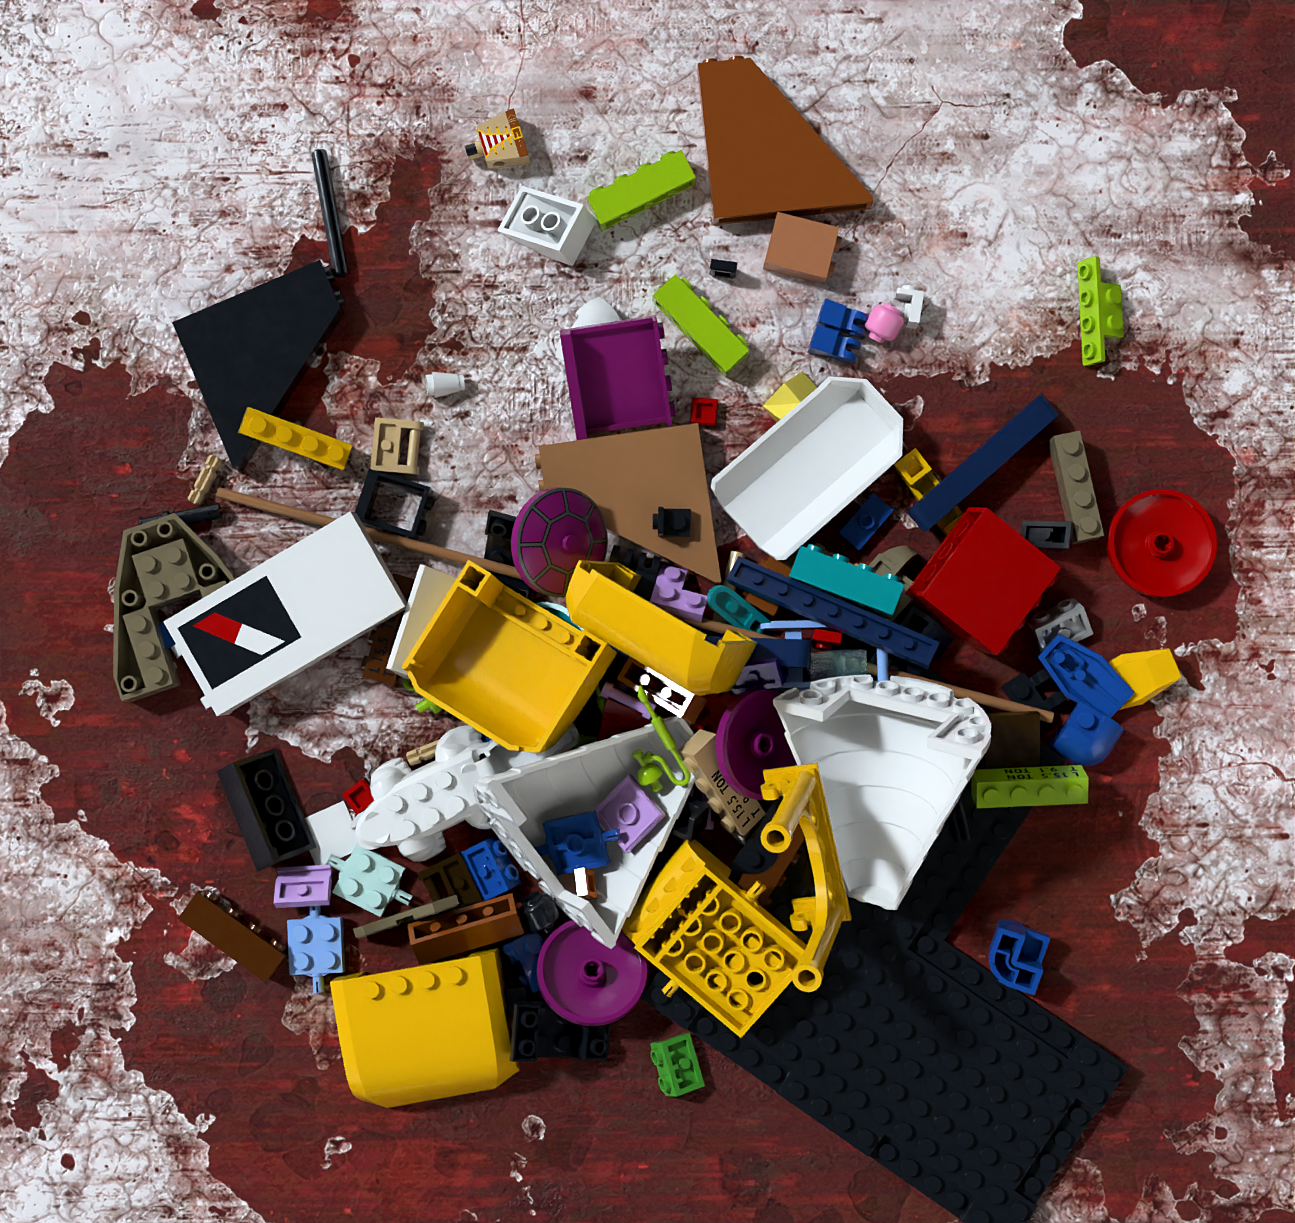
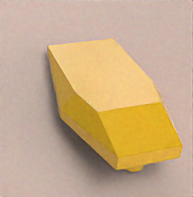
[1108,648,1182,710]

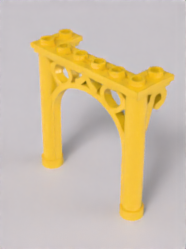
[760,762,852,992]

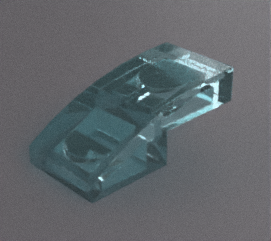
[808,650,867,680]

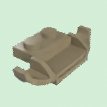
[846,546,919,623]

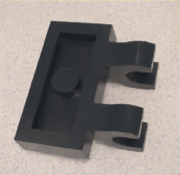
[1001,668,1066,726]

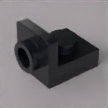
[653,507,691,537]

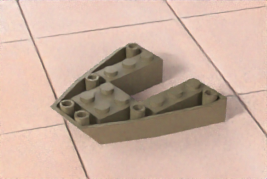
[113,513,235,702]

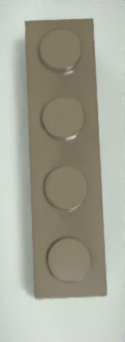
[1048,431,1104,545]

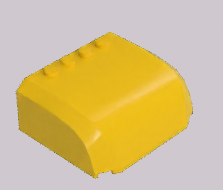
[402,560,617,753]
[566,560,757,696]
[330,948,520,1108]

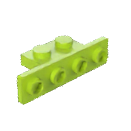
[1077,256,1124,366]

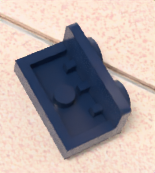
[501,931,544,995]

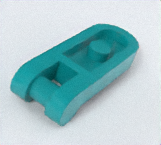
[707,585,771,634]

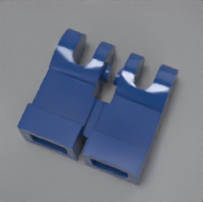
[807,298,869,364]

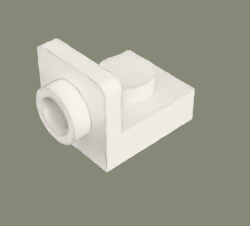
[895,285,924,329]

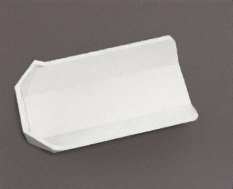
[711,376,903,560]

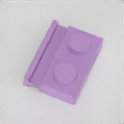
[273,865,333,908]

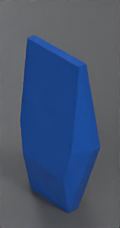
[1038,633,1135,718]

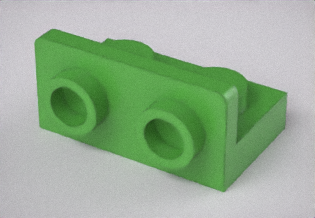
[650,1033,705,1097]

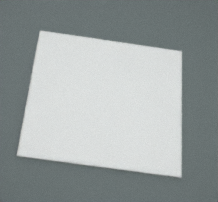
[305,801,357,865]

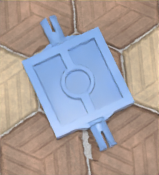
[287,906,345,993]

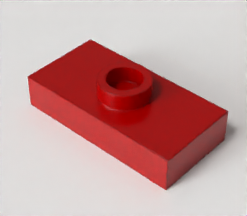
[810,629,842,650]

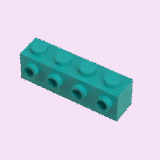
[789,544,904,617]

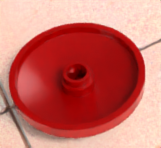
[1106,489,1217,597]

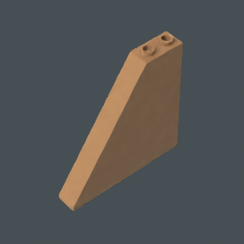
[535,423,721,585]

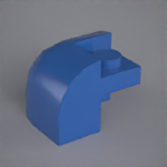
[1047,701,1124,766]
[988,919,1050,995]

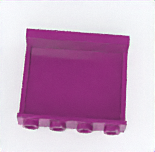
[560,315,676,440]

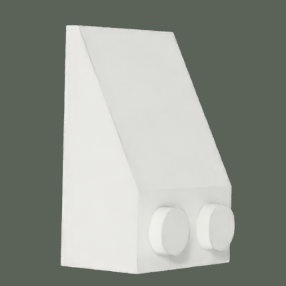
[497,186,597,266]

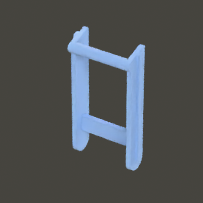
[760,619,889,692]

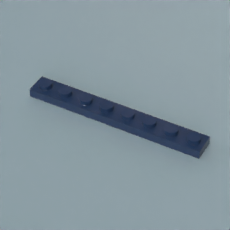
[727,556,940,670]

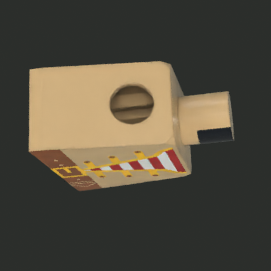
[464,108,530,169]

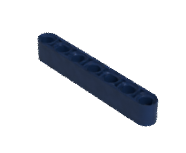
[906,393,1060,532]

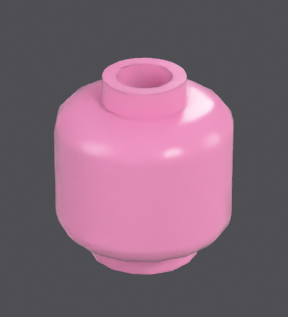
[865,302,905,344]

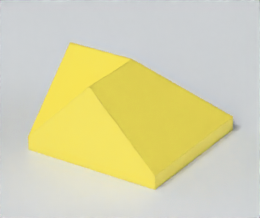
[762,371,817,423]

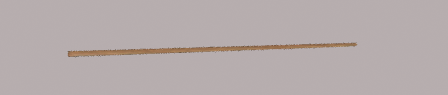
[216,487,1054,723]

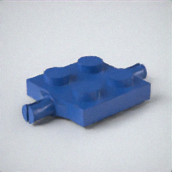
[533,810,621,876]

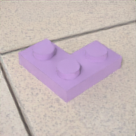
[650,564,707,622]

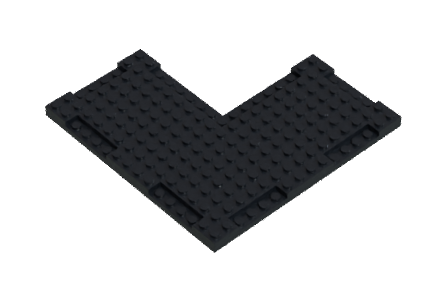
[641,648,1129,1223]

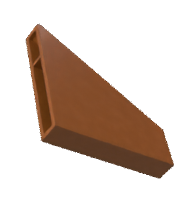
[697,56,873,225]

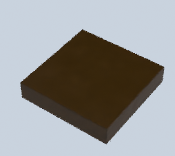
[983,711,1040,769]

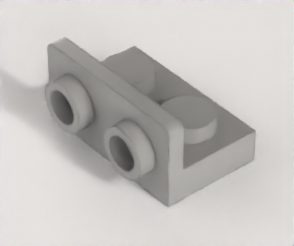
[1026,599,1093,652]

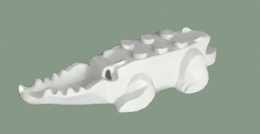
[350,723,580,862]

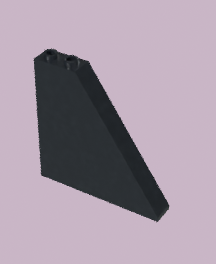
[172,260,345,472]

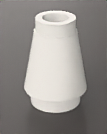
[425,372,465,398]

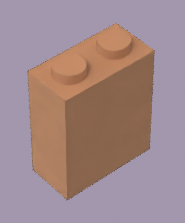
[763,212,842,285]

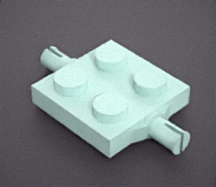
[326,843,413,917]

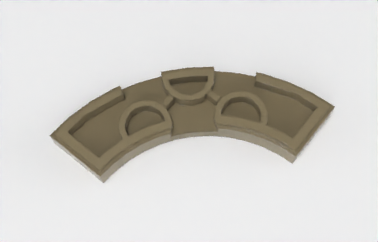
[353,895,459,939]

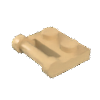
[370,417,424,476]

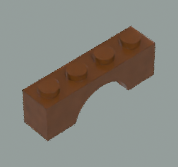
[736,823,806,911]

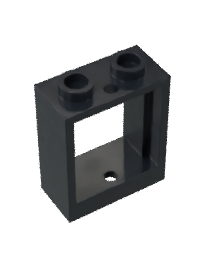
[355,469,436,541]

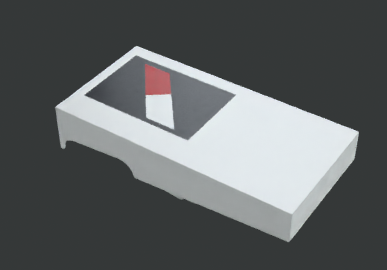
[163,511,408,716]

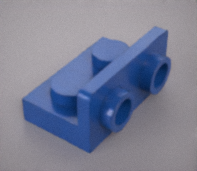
[461,835,521,902]

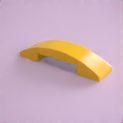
[894,448,964,536]

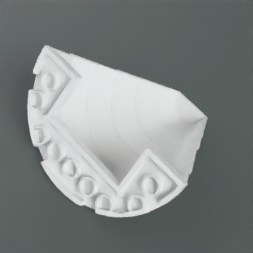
[773,675,991,910]
[473,715,696,949]

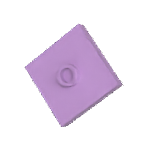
[594,774,666,853]

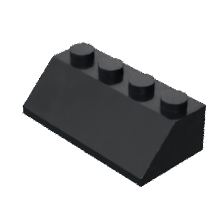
[216,748,317,872]

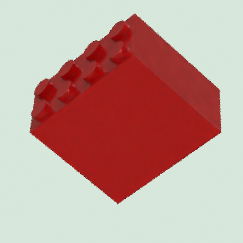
[905,507,1061,656]

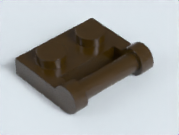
[416,852,483,916]

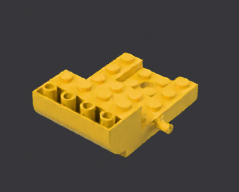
[622,839,807,1038]

